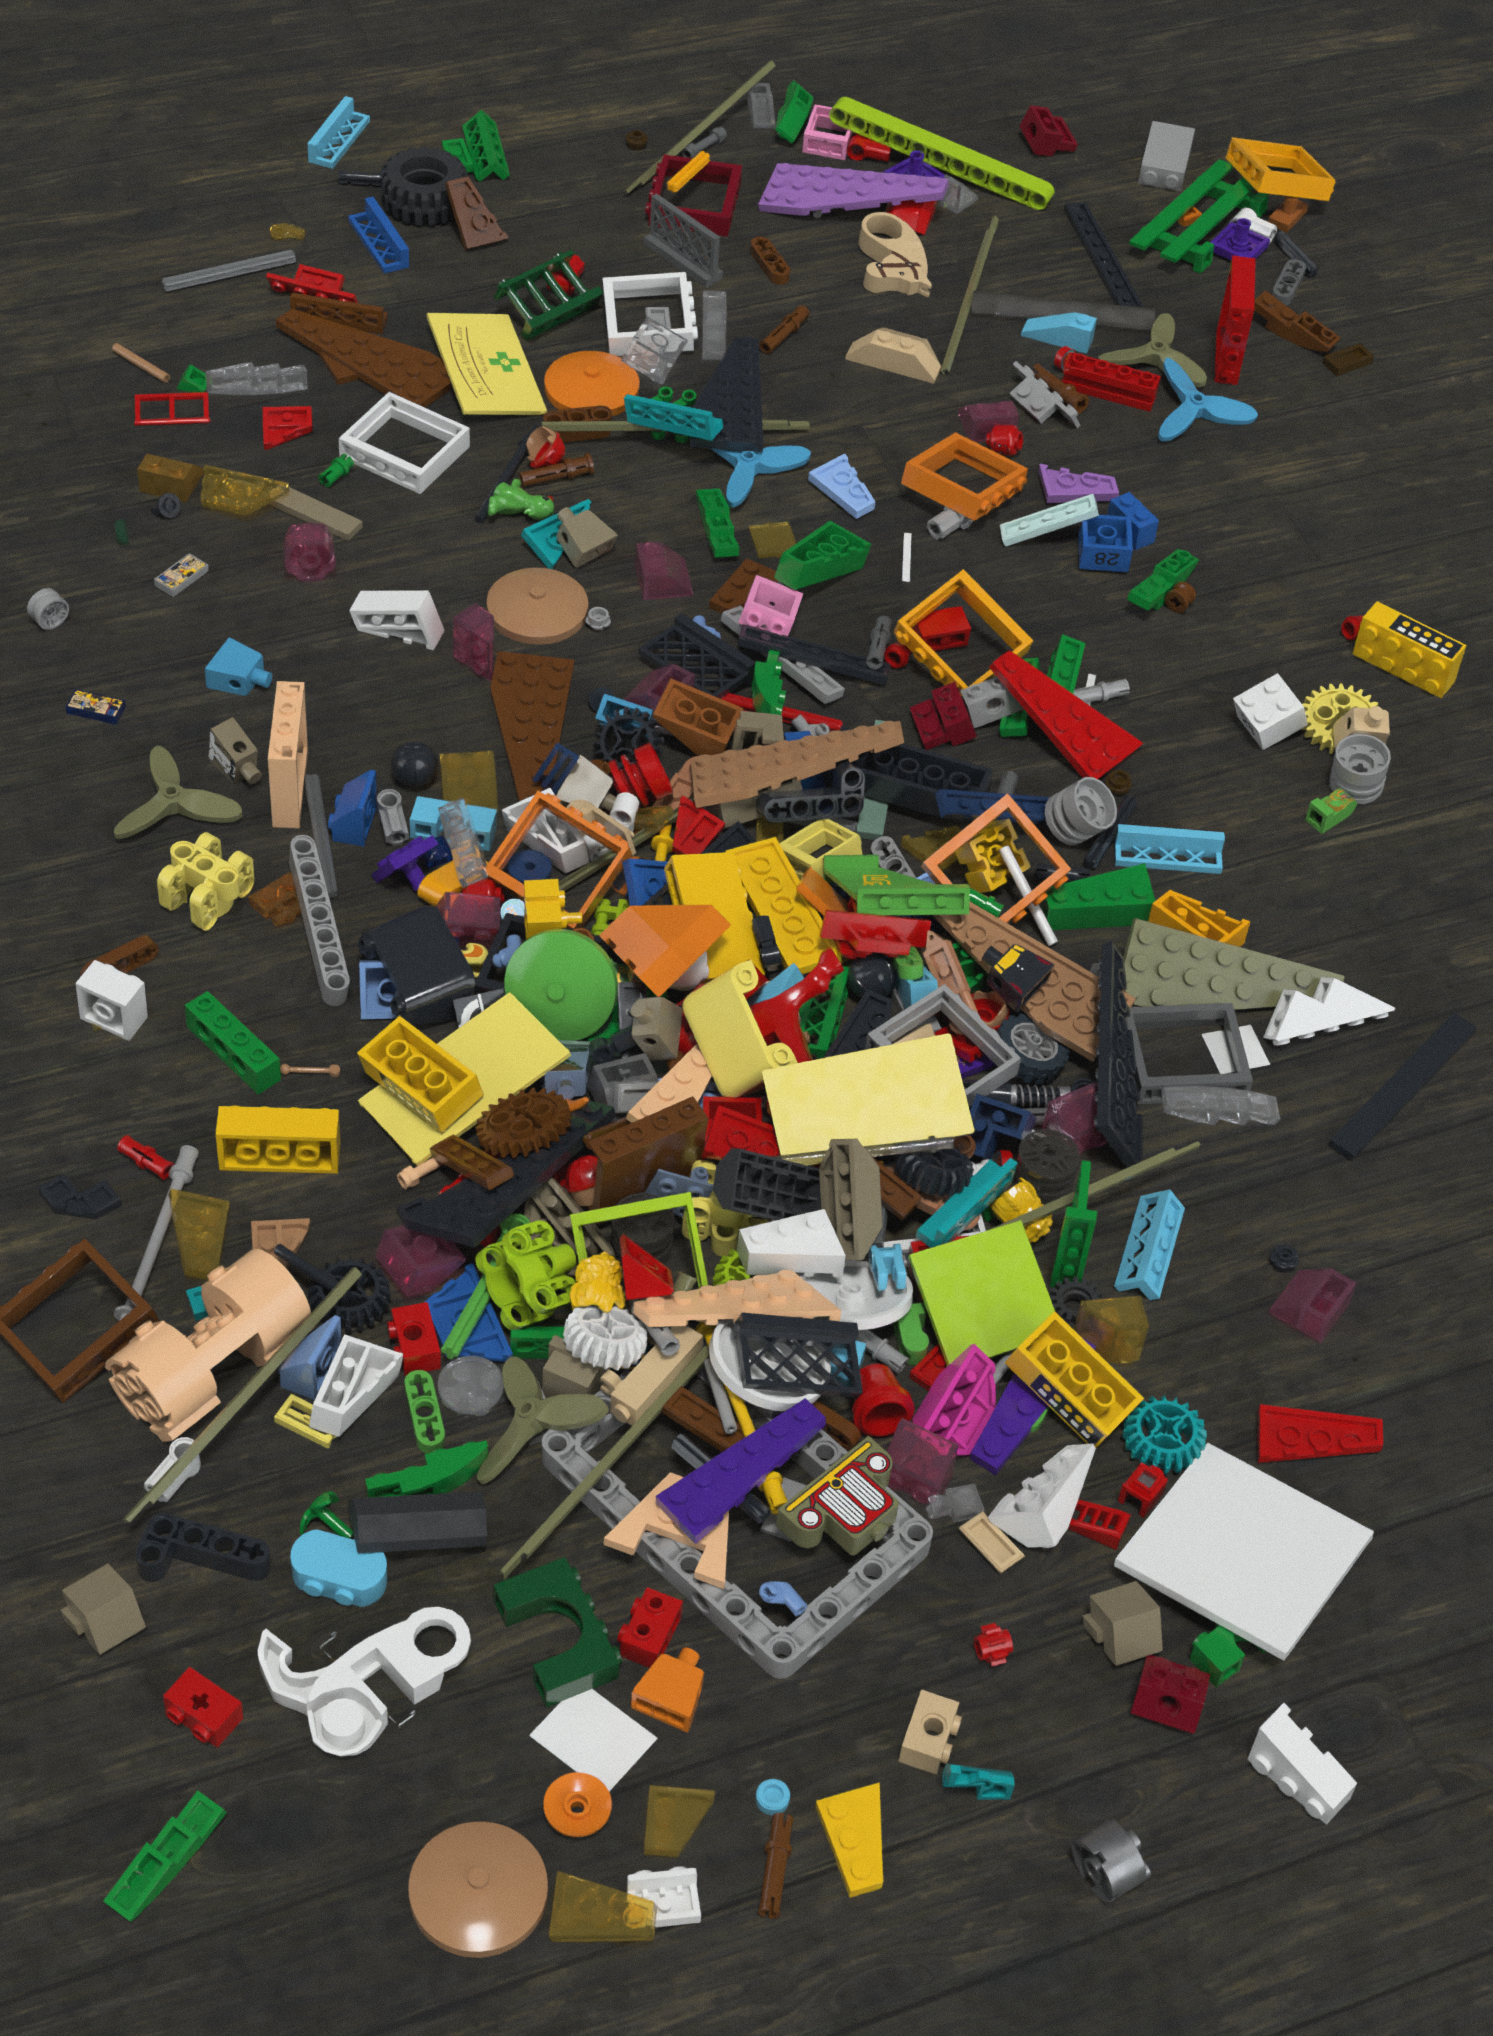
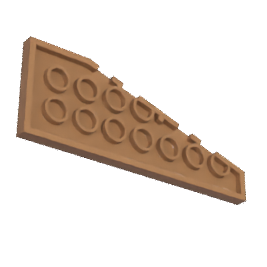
[691,721,904,808]
[933,902,1136,1062]

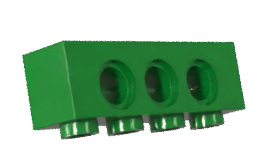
[185,991,281,1095]

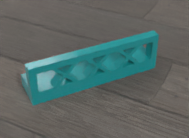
[624,394,723,441]
[916,1158,1018,1248]

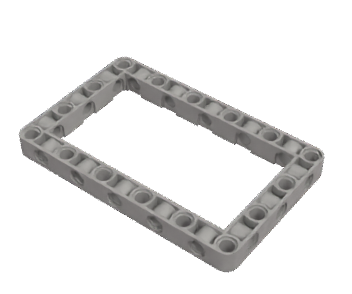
[541,1323,933,1679]

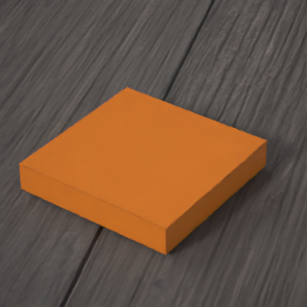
[796,866,849,916]

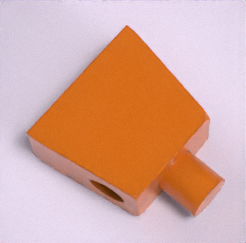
[631,1648,704,1733]

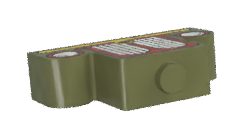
[776,1436,899,1555]

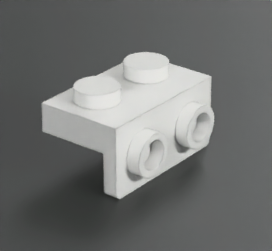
[626,1867,701,1930]

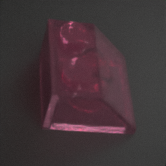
[958,401,1019,442]
[635,542,693,600]
[435,892,500,940]
[1042,1081,1107,1162]
[375,1225,466,1297]
[887,1418,958,1506]

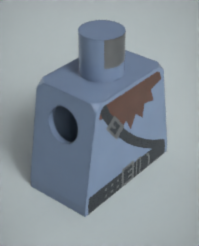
[537,1048,590,1099]

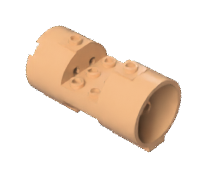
[105,1249,315,1442]

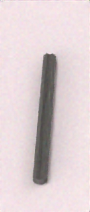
[162,250,296,292]
[305,774,338,898]

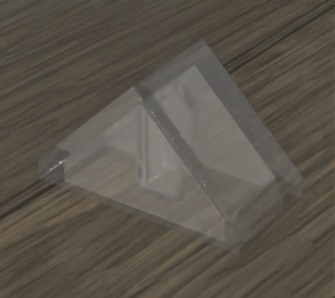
[940,175,979,214]

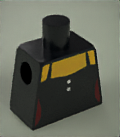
[982,944,1054,1013]

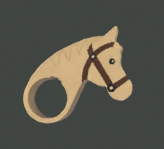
[858,212,932,297]

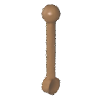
[280,1064,340,1077]

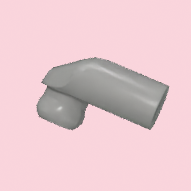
[791,714,830,736]

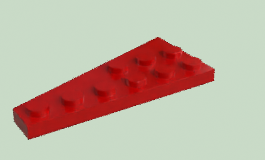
[989,650,1143,779]

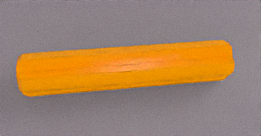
[667,151,710,193]

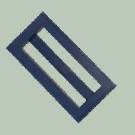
[532,743,580,794]

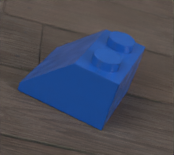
[328,770,377,846]

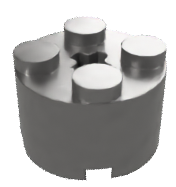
[1072,1819,1151,1903]

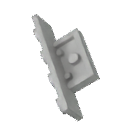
[1010,361,1080,428]

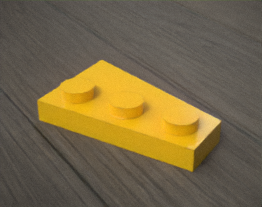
[815,1782,883,1898]

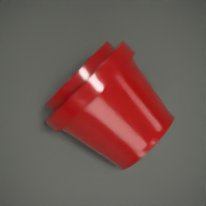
[852,1364,915,1436]

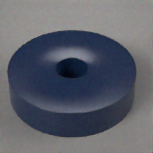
[508,850,552,884]

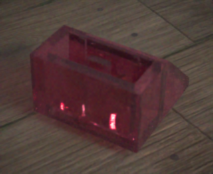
[453,603,494,681]
[623,664,695,724]
[1269,1268,1357,1342]

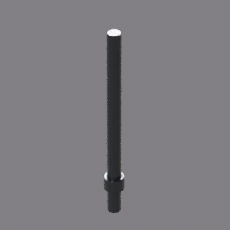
[474,425,539,523]

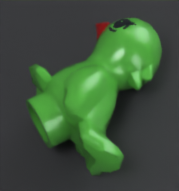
[488,479,555,521]

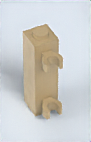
[600,1325,703,1426]

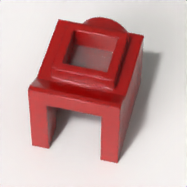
[1118,1462,1168,1518]

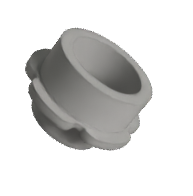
[586,607,611,630]

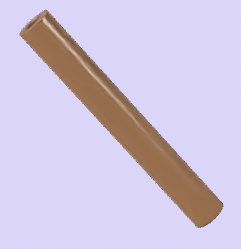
[112,343,170,383]

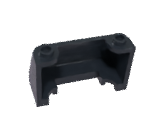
[358,906,475,1025]

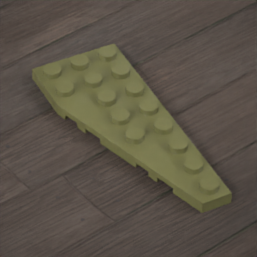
[1124,919,1344,1009]

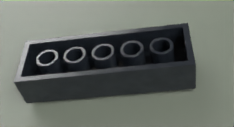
[823,726,993,825]

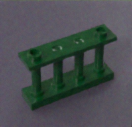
[494,250,604,341]

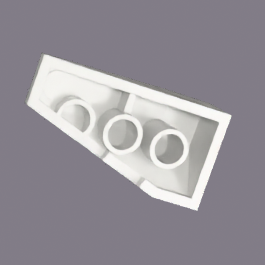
[988,1444,1096,1549]

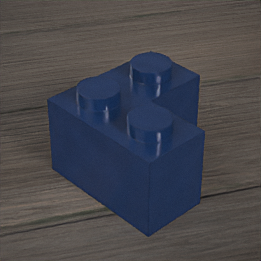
[969,1093,1037,1160]

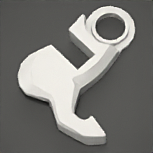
[258,1607,471,1757]

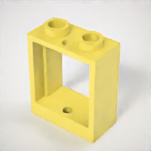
[779,819,862,880]

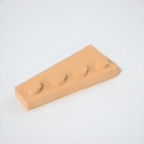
[626,1044,712,1123]

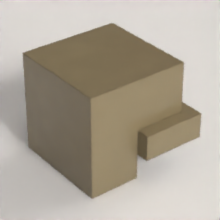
[730,711,784,751]
[542,1335,610,1398]
[61,1564,146,1654]
[1083,1581,1163,1666]

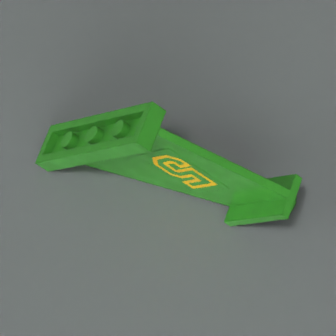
[823,855,970,915]

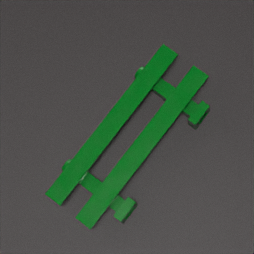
[1129,159,1269,274]

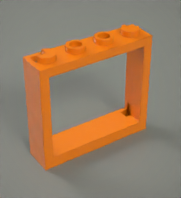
[901,432,1028,521]
[483,791,632,929]
[921,793,1071,924]

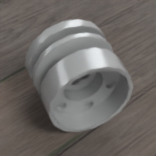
[1329,734,1391,804]
[1045,777,1117,845]

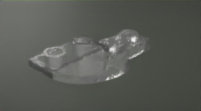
[438,798,488,888]

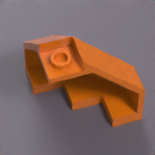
[599,905,731,997]

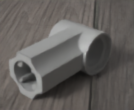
[927,506,973,540]
[377,789,409,846]

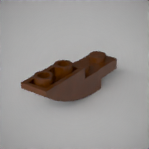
[1254,290,1341,352]

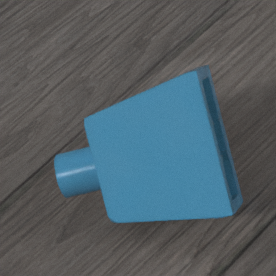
[205,638,272,696]

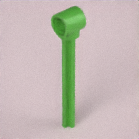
[441,1214,532,1359]

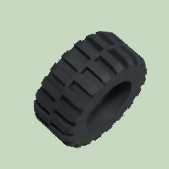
[381,147,467,227]

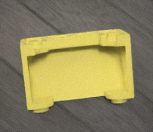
[682,960,798,1098]

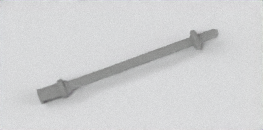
[114,1145,199,1321]

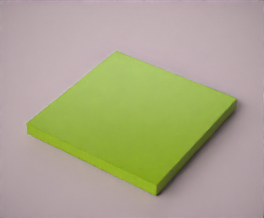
[908,1220,1055,1366]

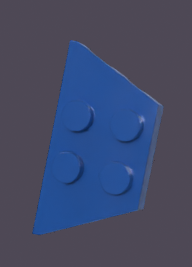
[425,1263,513,1362]

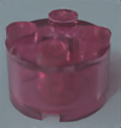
[283,523,336,582]

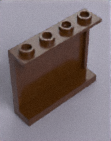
[585,1096,708,1225]

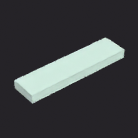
[1000,494,1099,547]

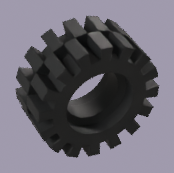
[1050,1277,1104,1335]

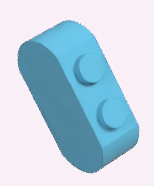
[291,1529,387,1607]

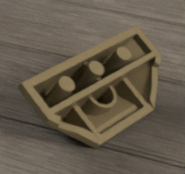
[819,1138,882,1260]
[524,1176,615,1277]

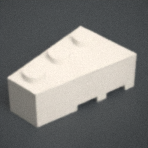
[502,788,589,873]
[737,1209,846,1277]
[1247,1703,1357,1825]

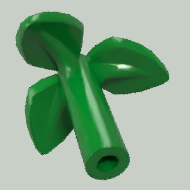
[299,1491,353,1539]

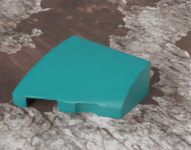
[942,1763,1015,1800]

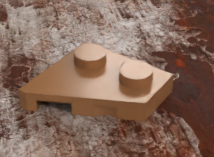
[251,1218,310,1270]

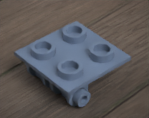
[640,1166,713,1218]

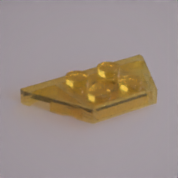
[201,465,290,516]

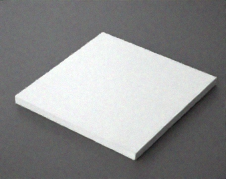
[1114,1443,1374,1661]

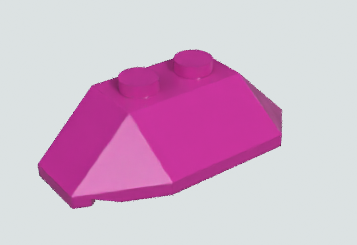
[912,1344,996,1456]

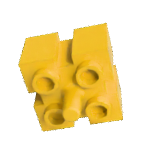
[955,819,1031,893]
[524,879,582,940]

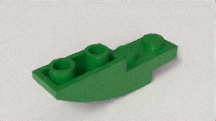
[775,80,813,143]
[1127,549,1199,610]
[751,650,786,715]
[365,1440,488,1498]

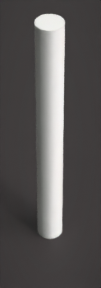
[999,846,1058,947]

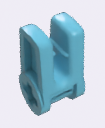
[868,1244,906,1291]

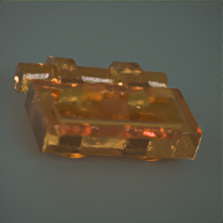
[249,871,301,927]

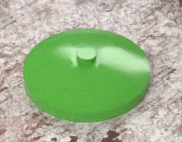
[504,929,618,1041]

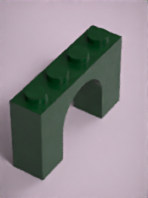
[493,1557,622,1708]

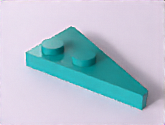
[521,499,592,569]

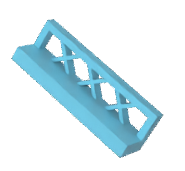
[308,96,370,169]
[1114,824,1225,874]
[1114,1189,1185,1300]

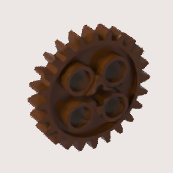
[475,1088,572,1158]

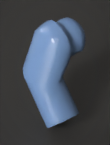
[492,935,521,968]
[759,1582,808,1616]

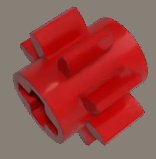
[974,1623,1013,1667]

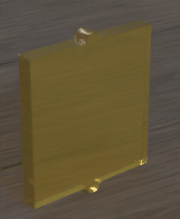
[749,522,796,558]

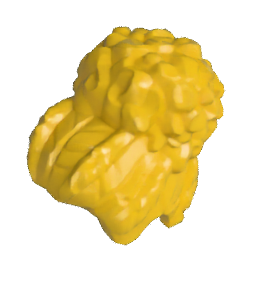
[990,1178,1053,1243]
[569,1252,625,1313]

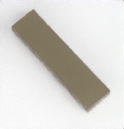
[266,484,363,541]

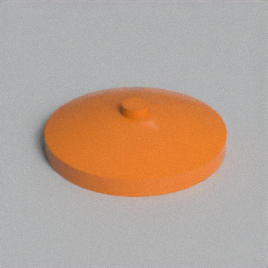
[544,351,639,417]

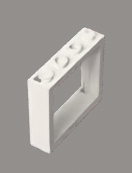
[603,272,698,356]
[339,392,470,494]

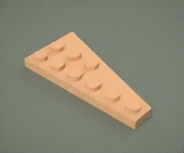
[633,1270,841,1327]

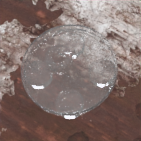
[438,1356,504,1416]

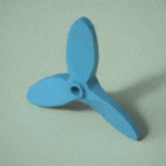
[1158,358,1258,441]
[710,446,811,507]

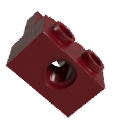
[1019,105,1078,156]
[910,682,977,750]
[1131,1655,1210,1734]

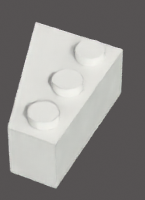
[349,591,444,650]
[309,1334,403,1437]

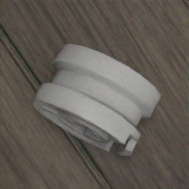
[27,588,69,630]

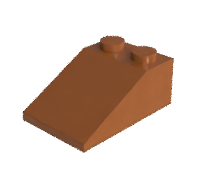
[652,679,743,756]

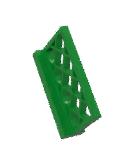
[1049,1160,1097,1288]

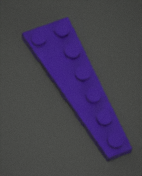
[970,1338,1096,1475]
[656,1398,826,1544]

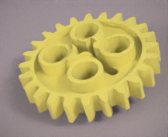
[1301,683,1378,754]

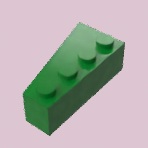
[774,521,871,590]
[1041,863,1155,930]

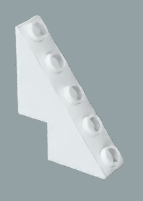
[1263,977,1395,1045]

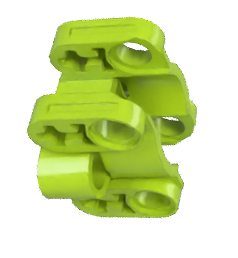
[476,1220,576,1330]

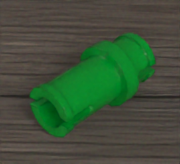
[318,453,354,487]
[969,886,1004,918]

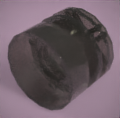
[1012,1129,1080,1205]
[610,1193,675,1268]

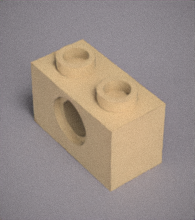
[899,1690,962,1775]

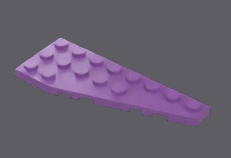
[758,163,949,215]

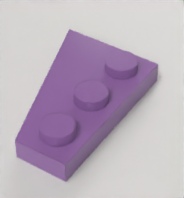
[1038,464,1119,503]

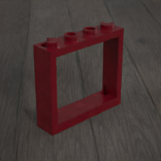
[645,154,742,237]

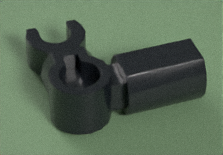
[752,915,782,981]
[588,1024,638,1065]

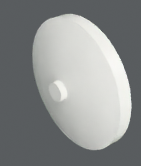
[797,1258,913,1330]
[709,1319,831,1411]

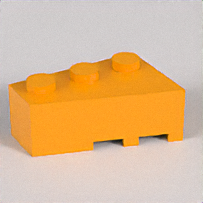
[1148,890,1250,947]

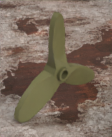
[1098,313,1207,387]
[114,746,243,839]
[477,1357,609,1485]

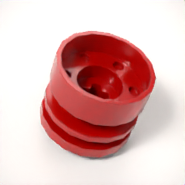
[608,742,674,810]

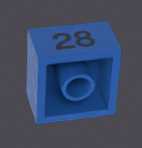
[1078,515,1133,572]

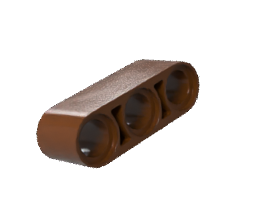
[543,406,612,442]

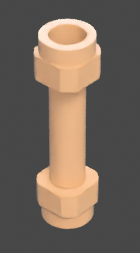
[397,1158,444,1189]

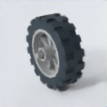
[997,1013,1069,1084]

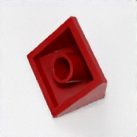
[620,1234,674,1300]

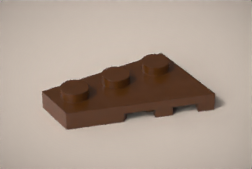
[445,176,509,250]
[709,558,778,614]

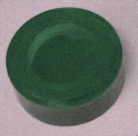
[115,519,130,545]

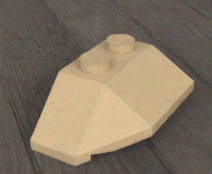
[845,327,941,384]

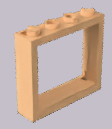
[268,681,308,828]

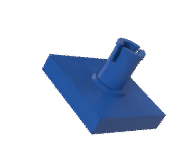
[622,858,668,906]

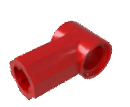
[847,133,892,162]
[547,255,585,296]

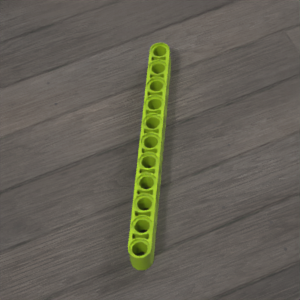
[829,97,1054,210]

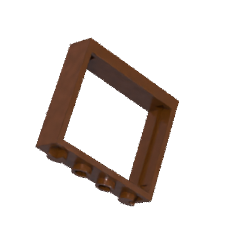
[0,1239,160,1403]

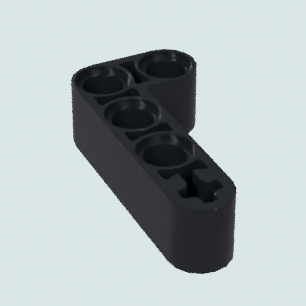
[756,761,865,822]
[135,1513,271,1582]

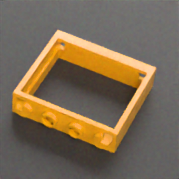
[1226,137,1336,201]
[893,569,1033,702]

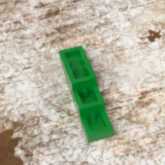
[696,488,739,557]
[103,1790,227,1922]

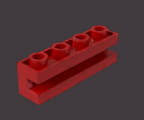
[1062,352,1161,412]

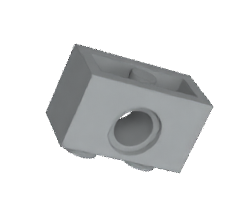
[960,676,1023,728]

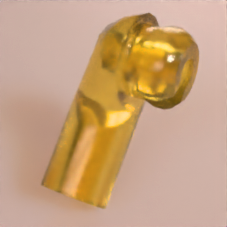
[270,223,305,240]

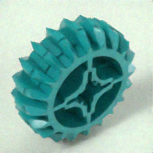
[1122,1395,1207,1475]

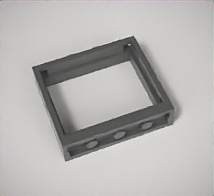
[1125,1003,1253,1104]

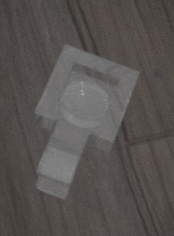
[926,1484,985,1522]

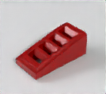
[1068,1499,1131,1550]

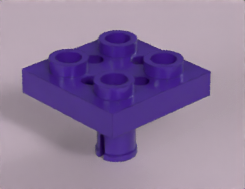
[884,151,946,178]
[1210,218,1270,260]
[371,835,438,892]

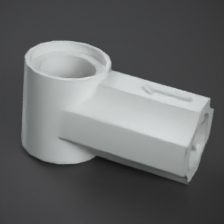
[1229,208,1277,244]
[609,792,639,832]
[144,1437,201,1502]

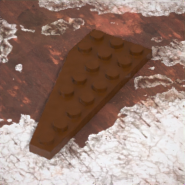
[276,309,453,408]
[490,651,574,802]

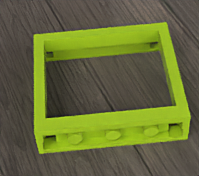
[570,1192,708,1315]

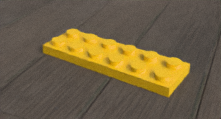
[725,837,842,974]

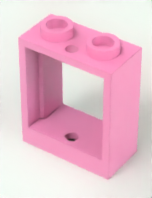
[803,104,855,160]
[738,575,803,636]

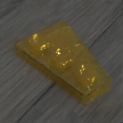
[168,1188,230,1280]
[549,1871,657,1942]

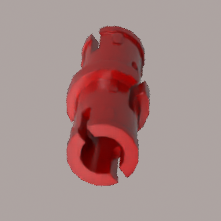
[117,1135,174,1180]

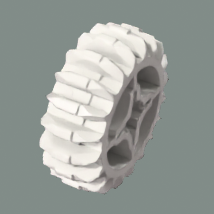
[563,1305,648,1370]

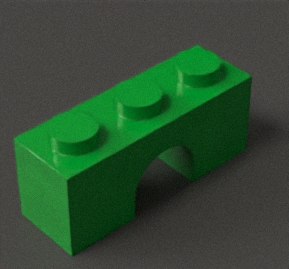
[1189,1624,1266,1688]

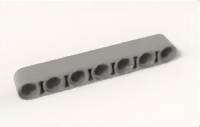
[289,835,349,1006]

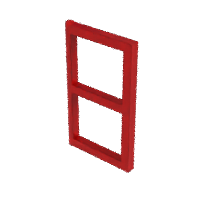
[134,392,210,426]

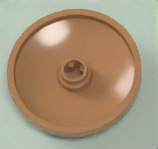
[487,568,588,645]
[409,1822,548,1958]

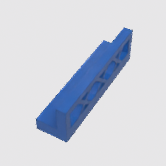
[348,197,409,274]

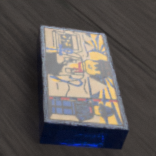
[66,689,126,724]

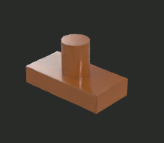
[1268,196,1308,233]

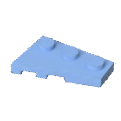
[808,454,875,519]

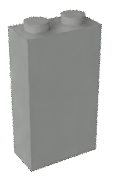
[1138,121,1195,191]

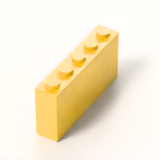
[664,852,766,990]

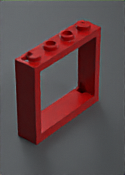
[1214,256,1256,385]

